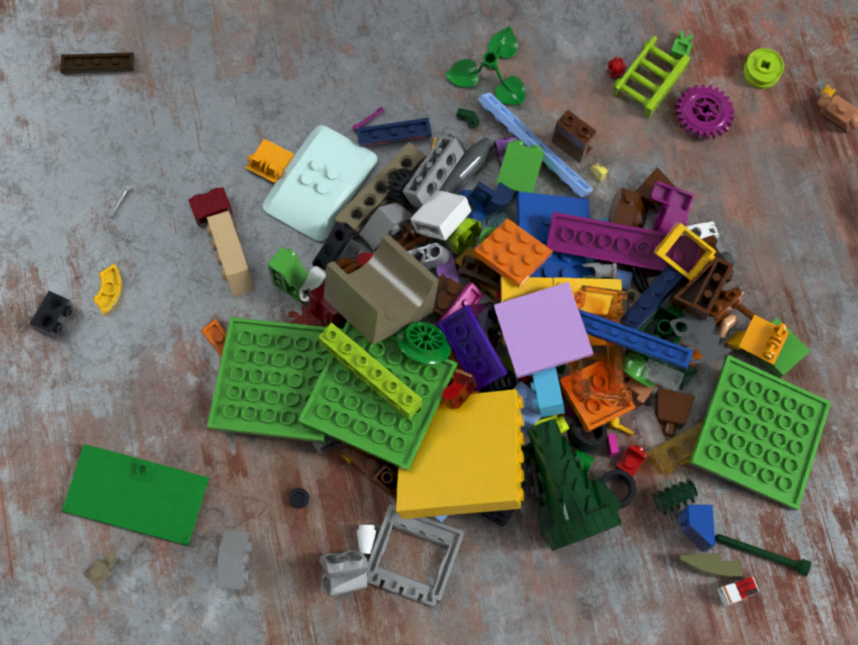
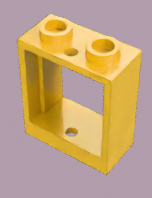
[653,222,716,281]

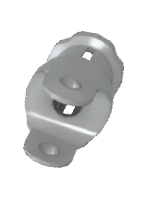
[583,262,617,279]

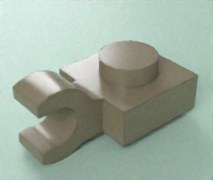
[83,552,119,588]

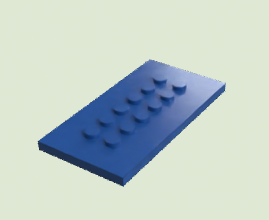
[517,192,592,278]

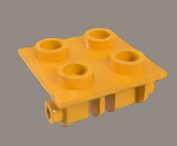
[245,139,295,183]
[738,314,789,365]

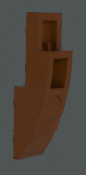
[340,444,398,502]

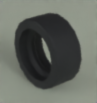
[567,416,607,453]
[601,469,637,509]

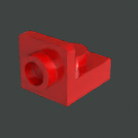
[616,444,647,477]

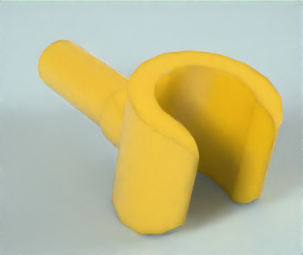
[608,417,634,436]

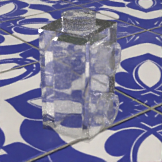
[629,405,666,452]

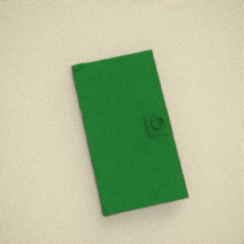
[62,444,209,546]

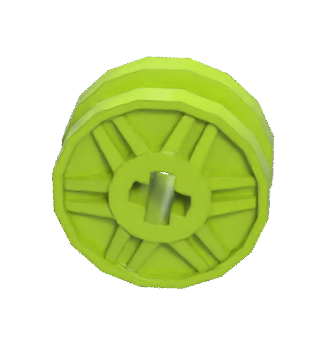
[743,48,784,89]

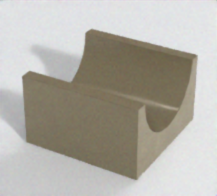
[323,234,439,345]

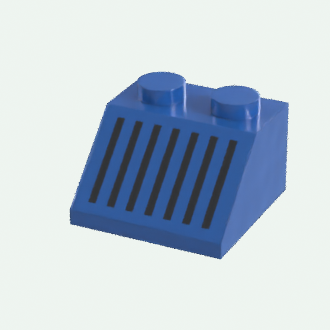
[678,505,715,552]

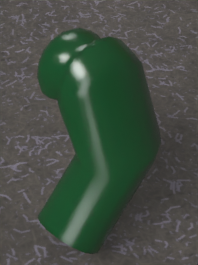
[456,108,480,128]

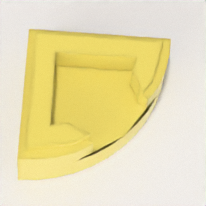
[590,163,608,182]

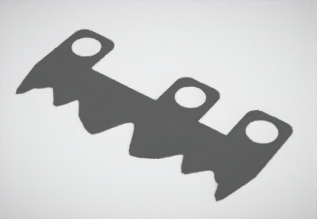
[647,275,732,364]

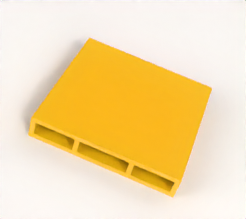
[396,389,524,519]

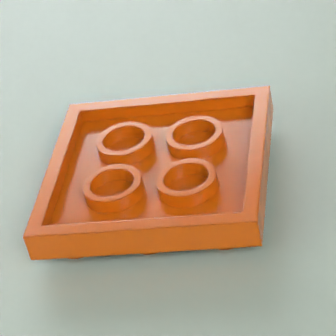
[473,218,553,288]
[558,358,636,433]

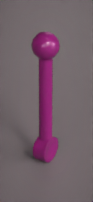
[352,107,384,131]

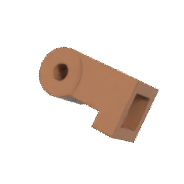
[618,372,654,408]

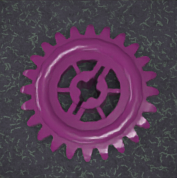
[675,84,735,140]

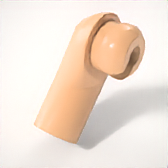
[717,314,739,339]

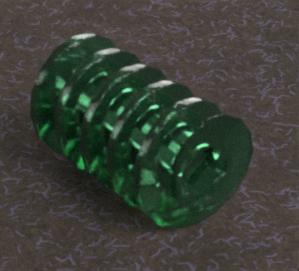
[652,478,698,516]

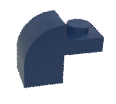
[469,181,515,215]

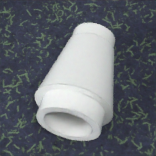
[356,525,376,554]

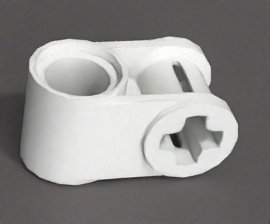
[299,266,326,302]

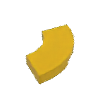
[92,263,122,315]

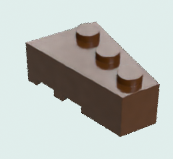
[671,256,734,321]

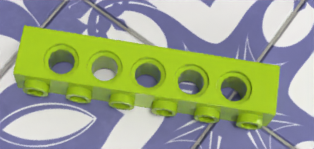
[318,323,423,420]

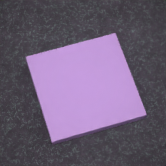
[494,282,593,379]

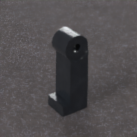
[312,222,358,271]

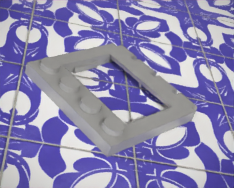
[367,504,465,608]

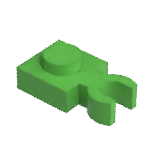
[670,30,693,59]

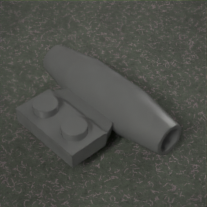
[439,133,495,193]

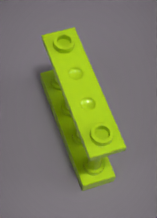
[613,35,691,119]

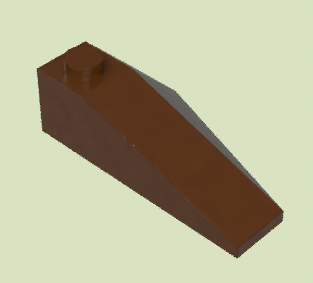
[599,187,649,267]

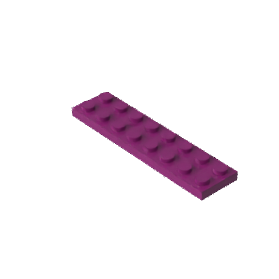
[546,212,701,273]

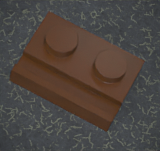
[433,273,465,318]

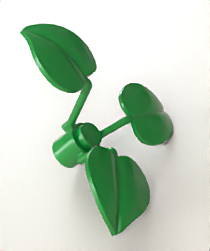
[446,27,526,105]

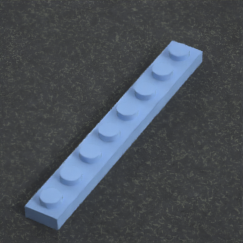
[478,93,593,197]

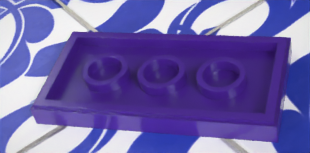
[437,305,508,391]

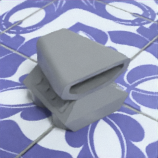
[319,550,369,596]

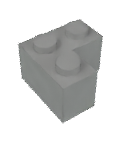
[359,202,413,250]
[217,530,252,590]

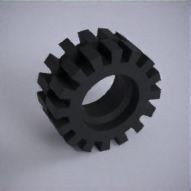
[387,168,415,205]
[481,370,516,393]

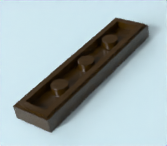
[60,52,135,74]

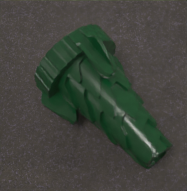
[526,419,622,551]

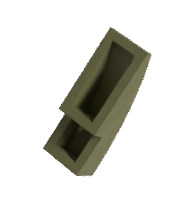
[676,553,743,579]

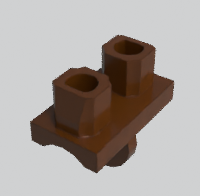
[395,224,429,251]

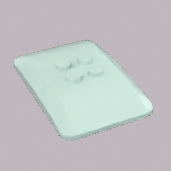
[263,125,377,242]

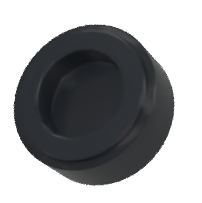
[289,488,310,509]

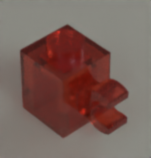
[288,304,322,327]

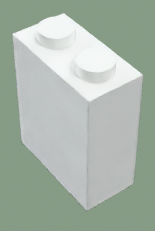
[411,190,471,241]

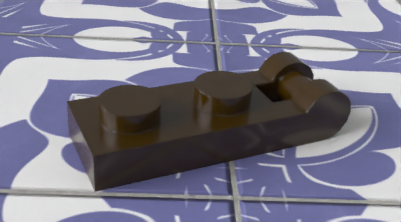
[457,256,503,290]

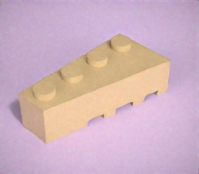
[206,211,255,297]

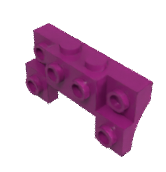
[649,181,695,236]

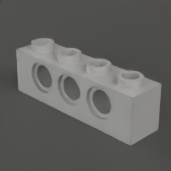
[402,135,464,208]

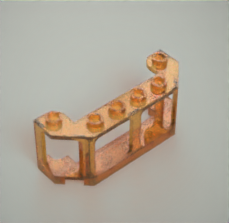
[569,285,632,407]

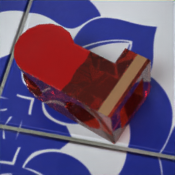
[442,368,478,409]

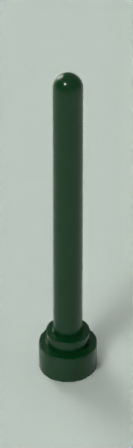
[715,534,811,577]

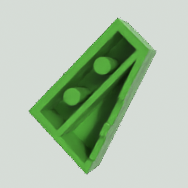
[268,246,308,305]

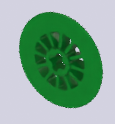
[396,322,451,364]

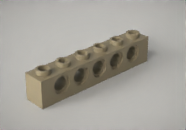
[334,142,426,239]

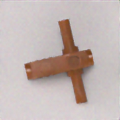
[709,287,756,326]

